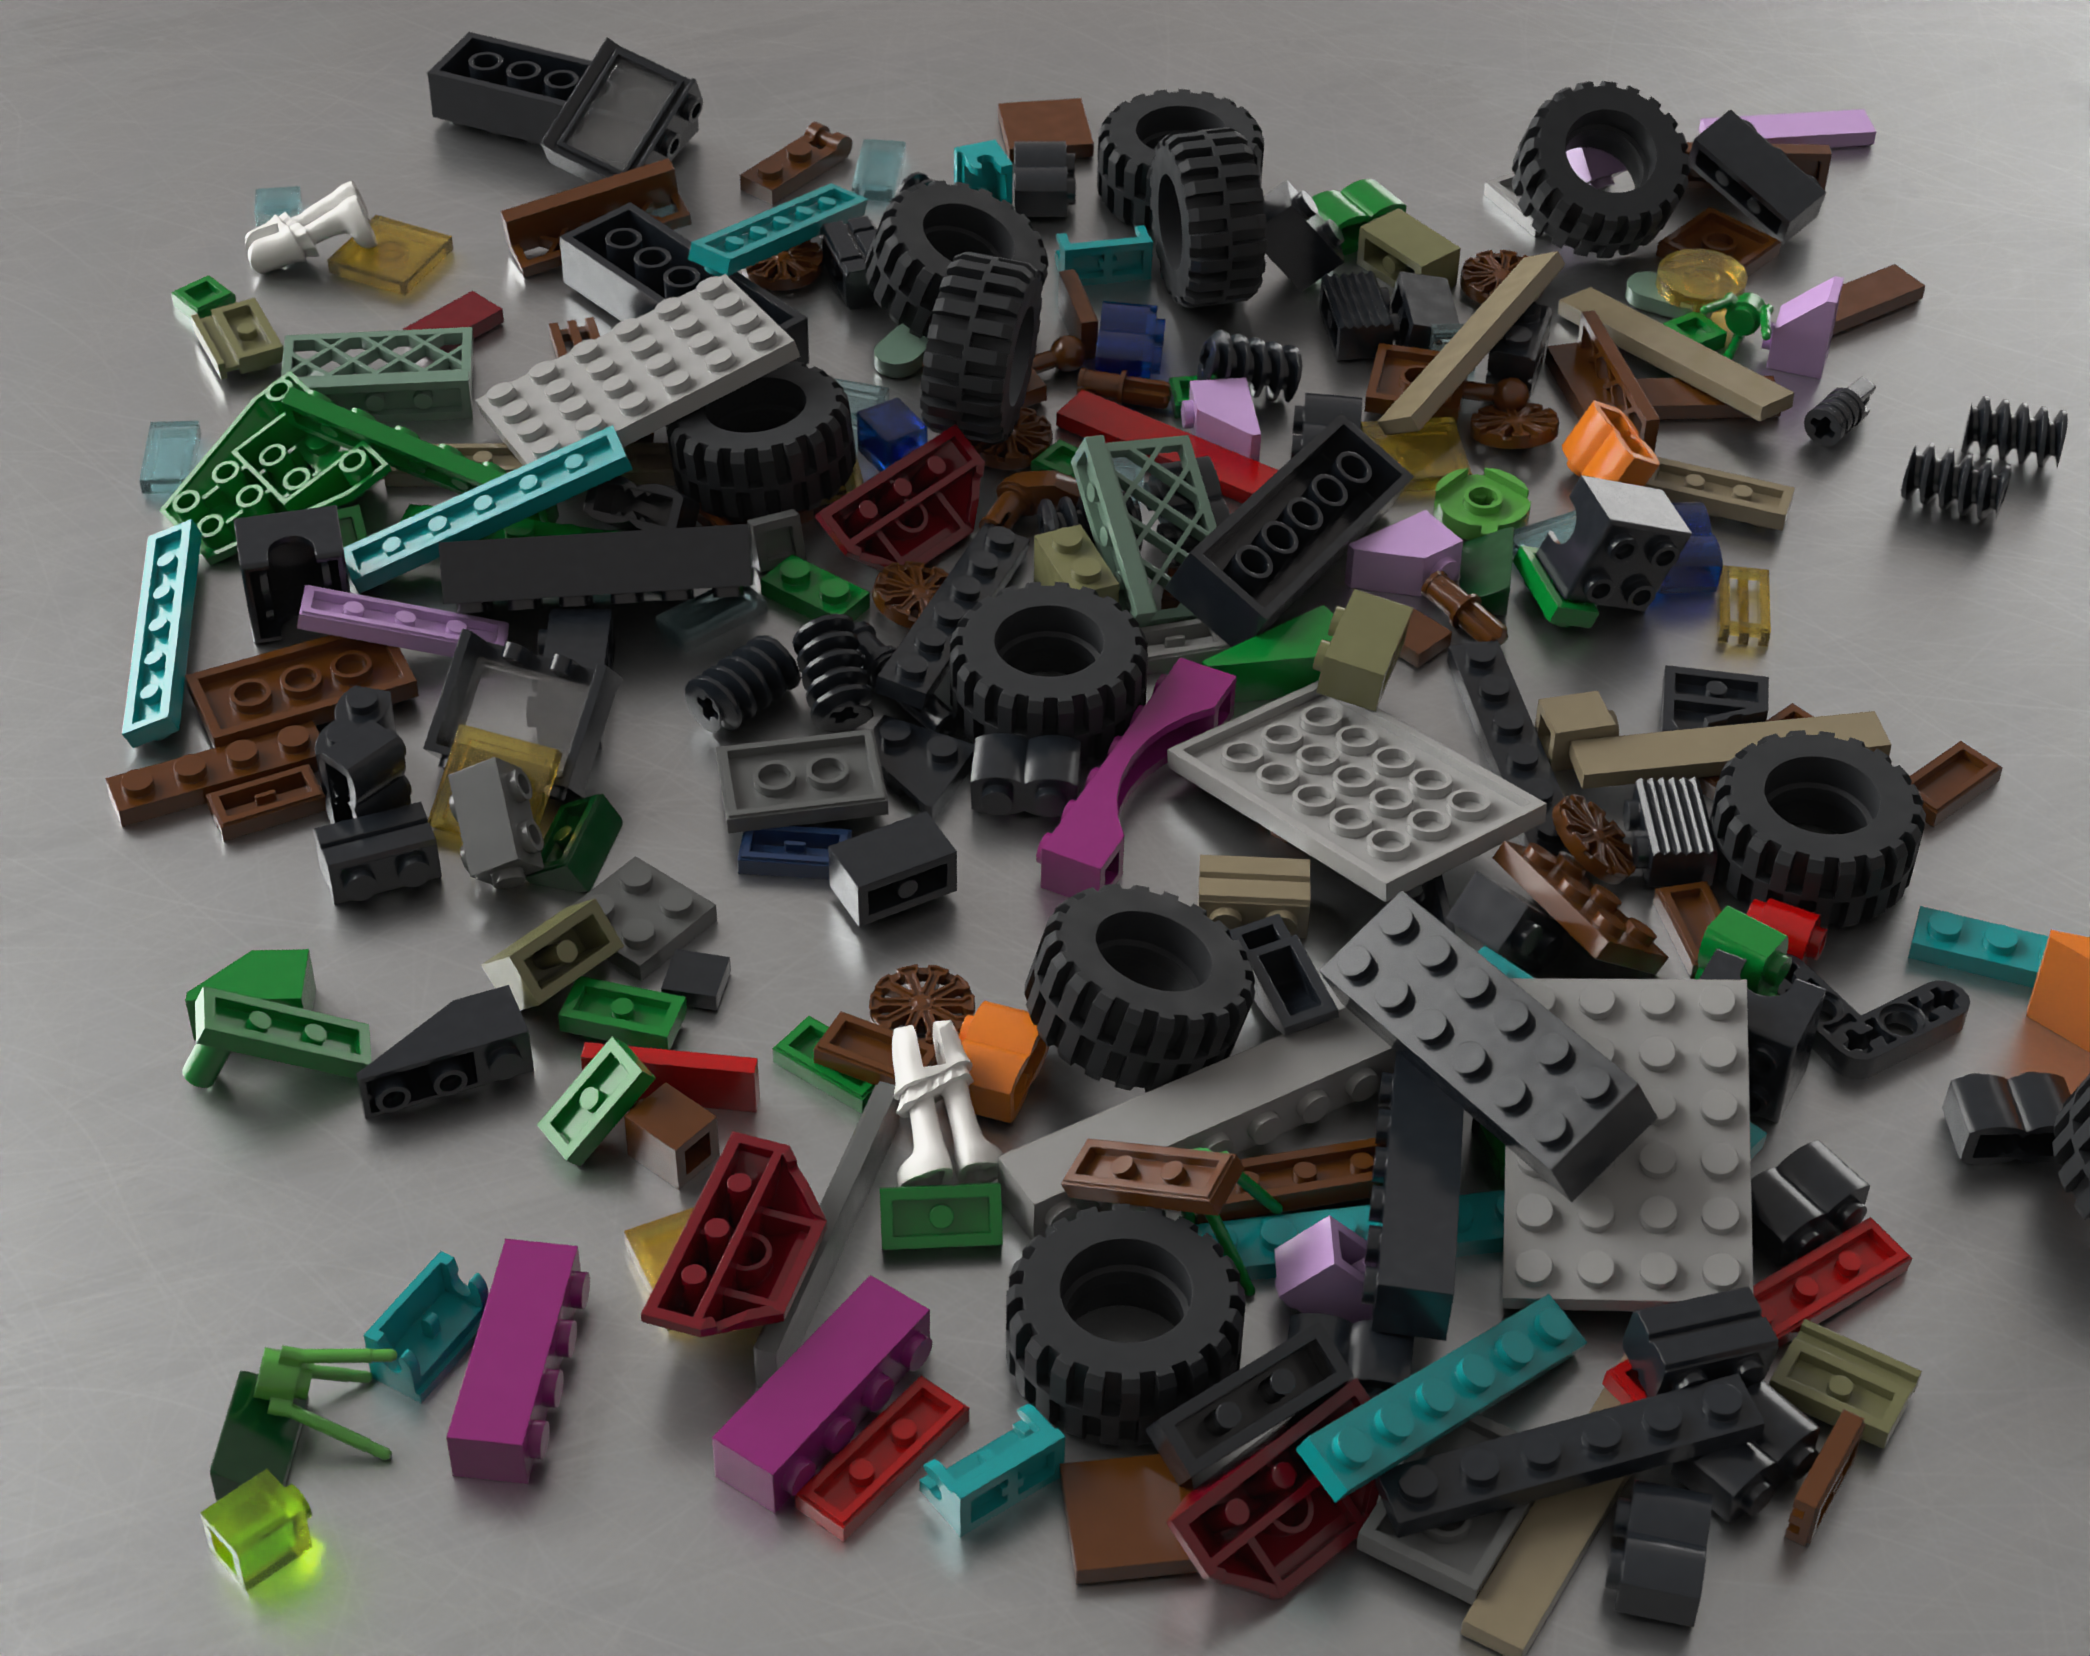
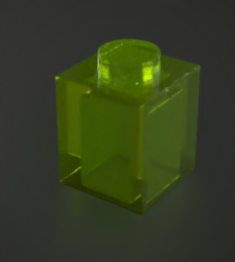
[200,1469,313,1592]

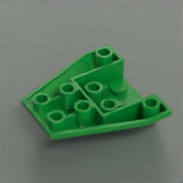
[159,371,392,565]

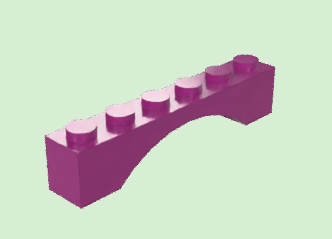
[1036,658,1236,898]

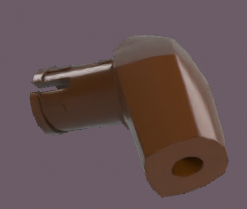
[979,470,1081,530]

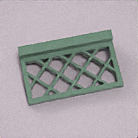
[277,327,474,423]
[1071,435,1217,628]

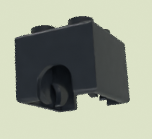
[1536,475,1692,612]
[234,505,350,644]
[1699,949,1826,1123]

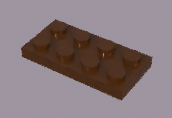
[185,635,419,748]

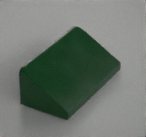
[1459,527,1514,616]
[525,793,623,893]
[210,1371,309,1505]

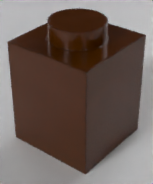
[624,1082,720,1190]

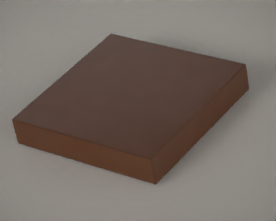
[998,98,1094,162]
[1656,207,1781,291]
[1059,1454,1198,1584]

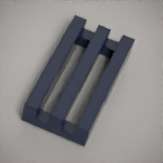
[737,826,852,880]

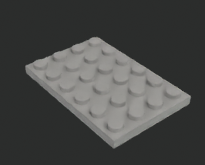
[475,274,801,466]
[1167,681,1547,902]
[1502,978,1753,1311]

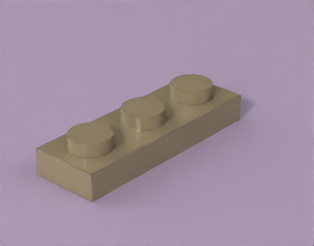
[1645,457,1795,531]

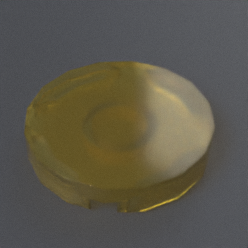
[1655,248,1748,313]

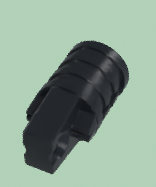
[1804,377,1876,447]

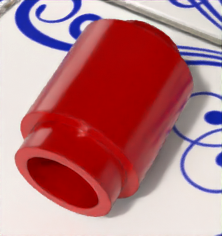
[1746,898,1828,964]

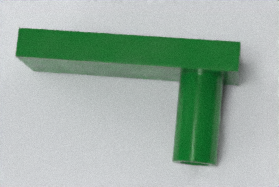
[182,986,372,1088]

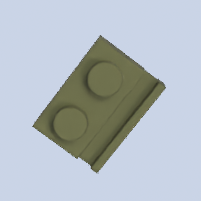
[191,297,284,380]
[1769,1319,1922,1449]

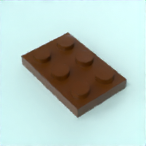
[1492,841,1669,975]

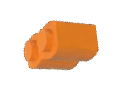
[1562,400,1660,486]
[959,1001,1049,1123]

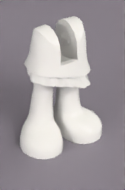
[245,181,378,274]
[892,1020,1003,1187]

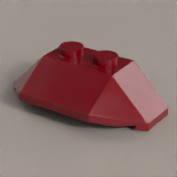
[815,424,985,572]
[641,1131,827,1338]
[1166,1378,1379,1601]

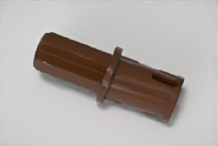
[1077,367,1172,409]
[1421,570,1509,646]

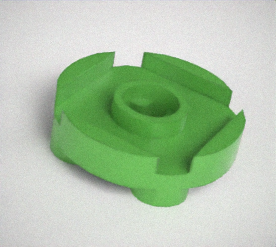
[1433,468,1531,540]

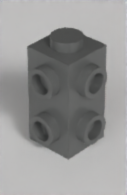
[448,757,544,889]

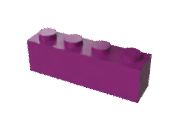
[446,1238,590,1484]
[712,1275,933,1514]

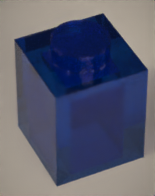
[857,397,928,472]

